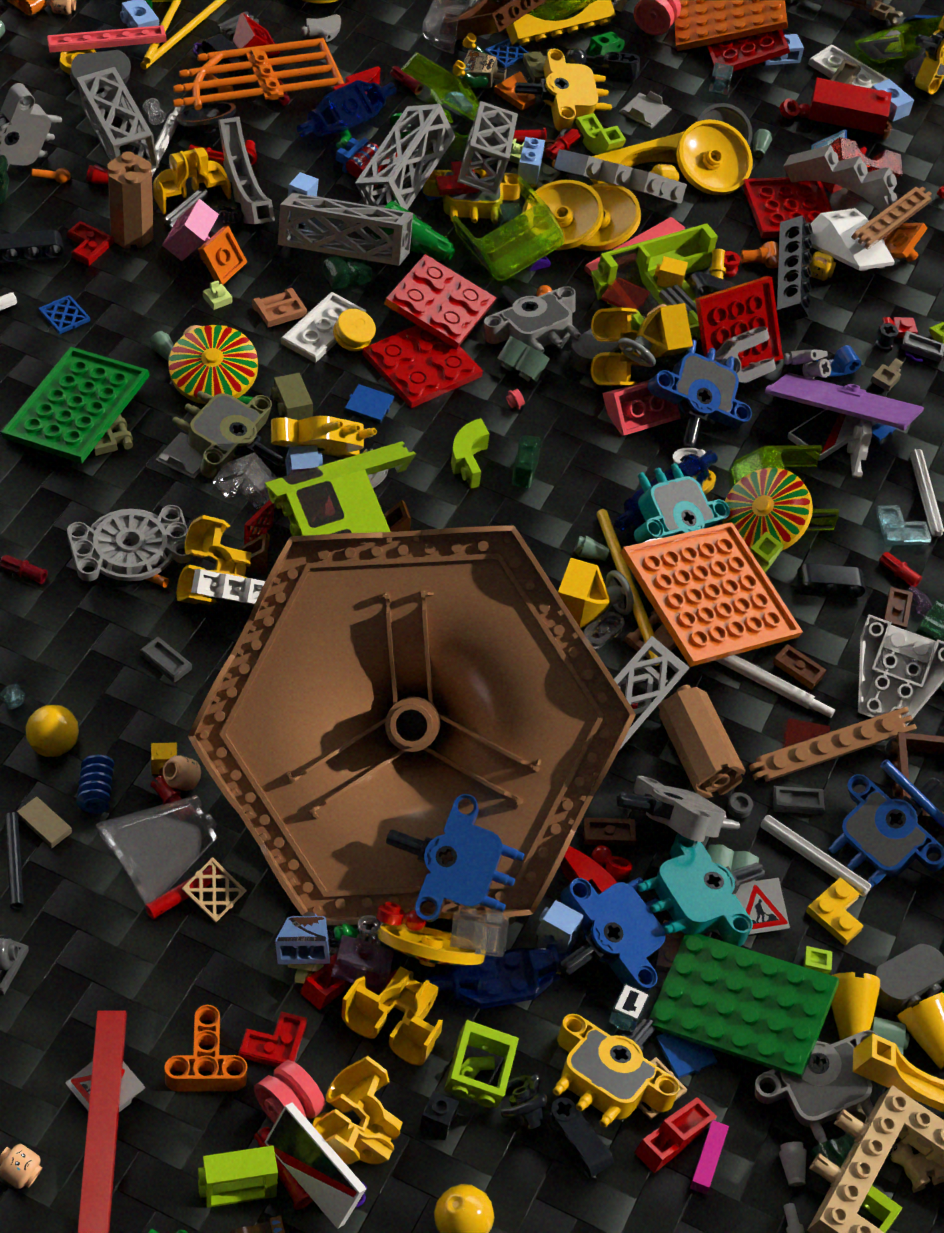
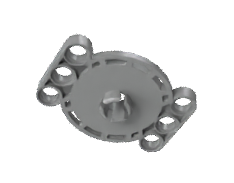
[67,505,193,581]

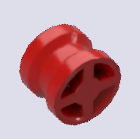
[723,251,741,277]

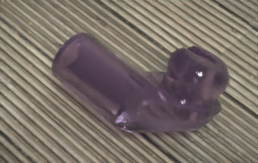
[908,586,932,616]

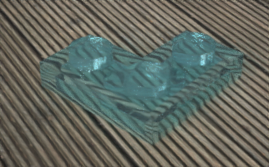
[875,505,932,546]

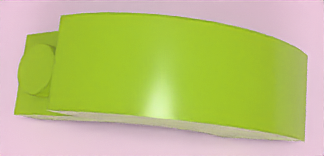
[575,113,626,155]
[451,418,489,488]

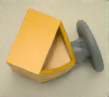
[618,303,693,367]
[558,558,634,628]

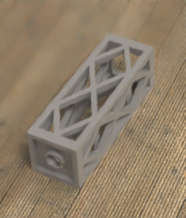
[77,67,159,169]
[457,101,518,195]
[355,104,455,210]
[278,193,413,266]
[614,636,689,750]

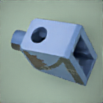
[275,912,330,964]

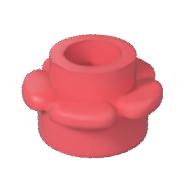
[506,389,525,410]

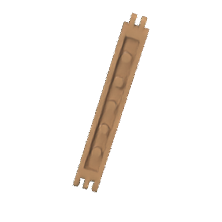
[851,186,932,250]
[749,707,917,782]

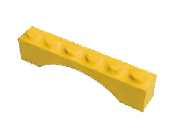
[506,0,616,46]
[590,131,685,184]
[853,1033,944,1112]

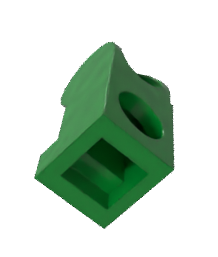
[587,32,625,57]

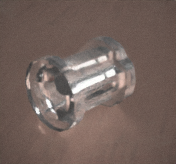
[142,98,166,125]
[356,915,382,952]

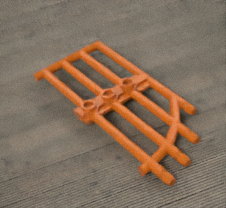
[173,38,344,110]

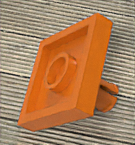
[883,223,928,262]
[198,226,247,285]

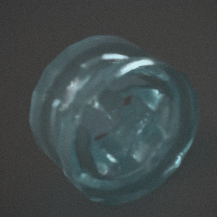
[0,684,26,709]

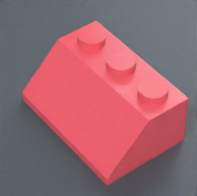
[602,380,681,436]

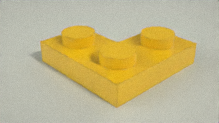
[806,877,864,945]

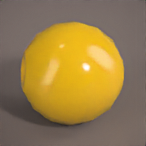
[26,705,79,757]
[434,1184,494,1233]

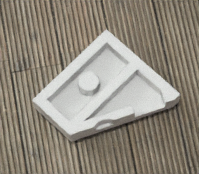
[847,419,872,479]

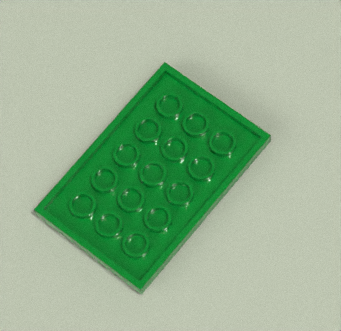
[1,347,149,463]
[649,933,840,1079]

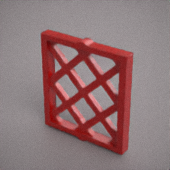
[244,500,274,545]

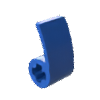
[816,345,862,376]

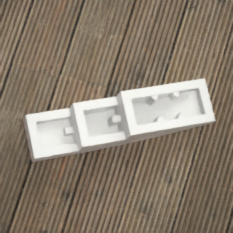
[191,569,266,605]

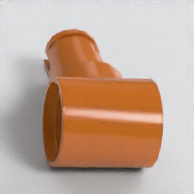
[741,241,779,269]

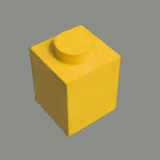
[654,256,688,289]

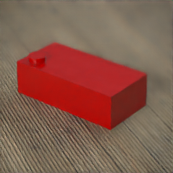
[808,78,892,135]

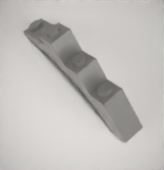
[218,117,275,224]
[783,145,897,213]
[554,149,687,204]

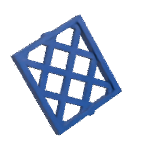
[484,38,529,68]
[39,295,90,334]

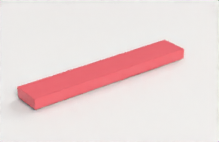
[47,25,166,53]
[584,217,685,277]

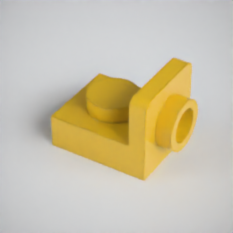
[151,743,177,775]

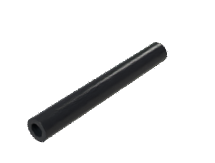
[5,812,24,909]

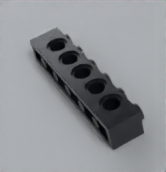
[777,215,813,323]

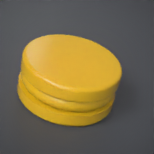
[333,309,376,351]

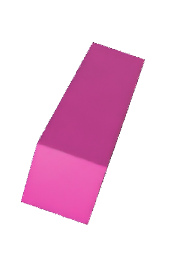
[690,1120,729,1195]

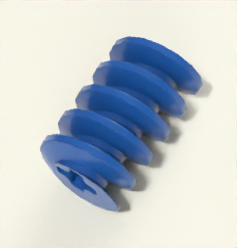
[76,755,114,814]

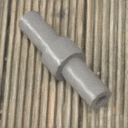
[783,1203,805,1233]

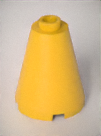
[831,972,880,1041]
[897,992,944,1069]

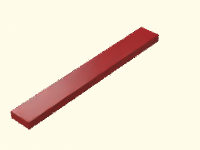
[78,1011,127,1233]

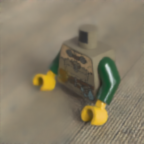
[453,33,507,89]

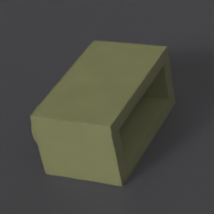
[271,373,313,420]

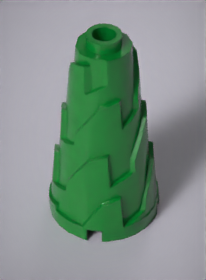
[373,201,455,261]

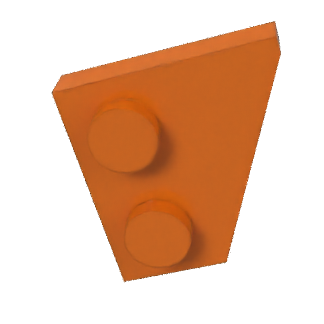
[494,71,536,111]

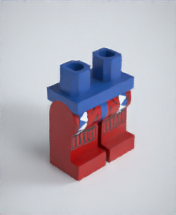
[336,137,397,188]

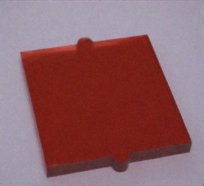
[601,277,650,315]
[783,718,830,747]

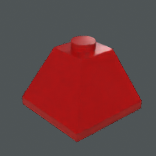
[233,12,280,58]

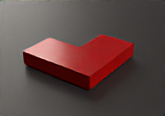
[435,161,479,195]
[67,221,114,266]
[238,1011,307,1067]

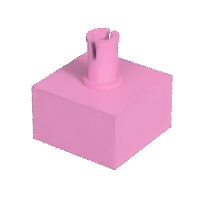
[162,199,219,261]

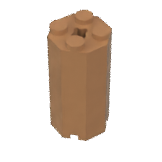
[107,152,154,248]
[658,685,745,798]

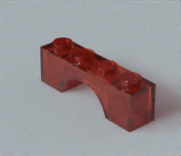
[829,137,903,179]

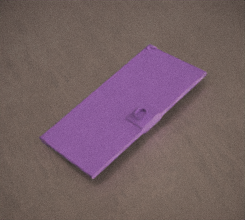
[765,372,924,431]

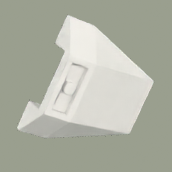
[810,208,895,271]
[858,615,944,727]

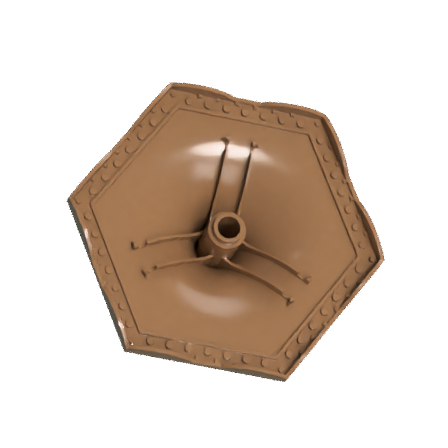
[188,525,636,925]

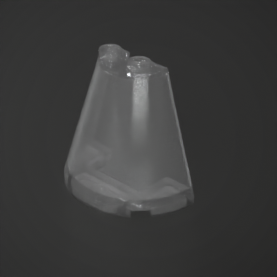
[422,0,466,53]
[95,795,217,904]

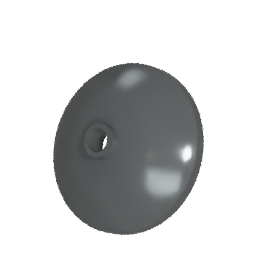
[697,103,752,146]

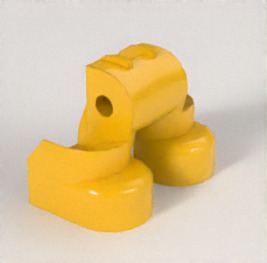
[153,147,231,214]
[590,307,642,386]
[176,515,252,606]
[342,966,443,1066]
[314,1056,403,1165]

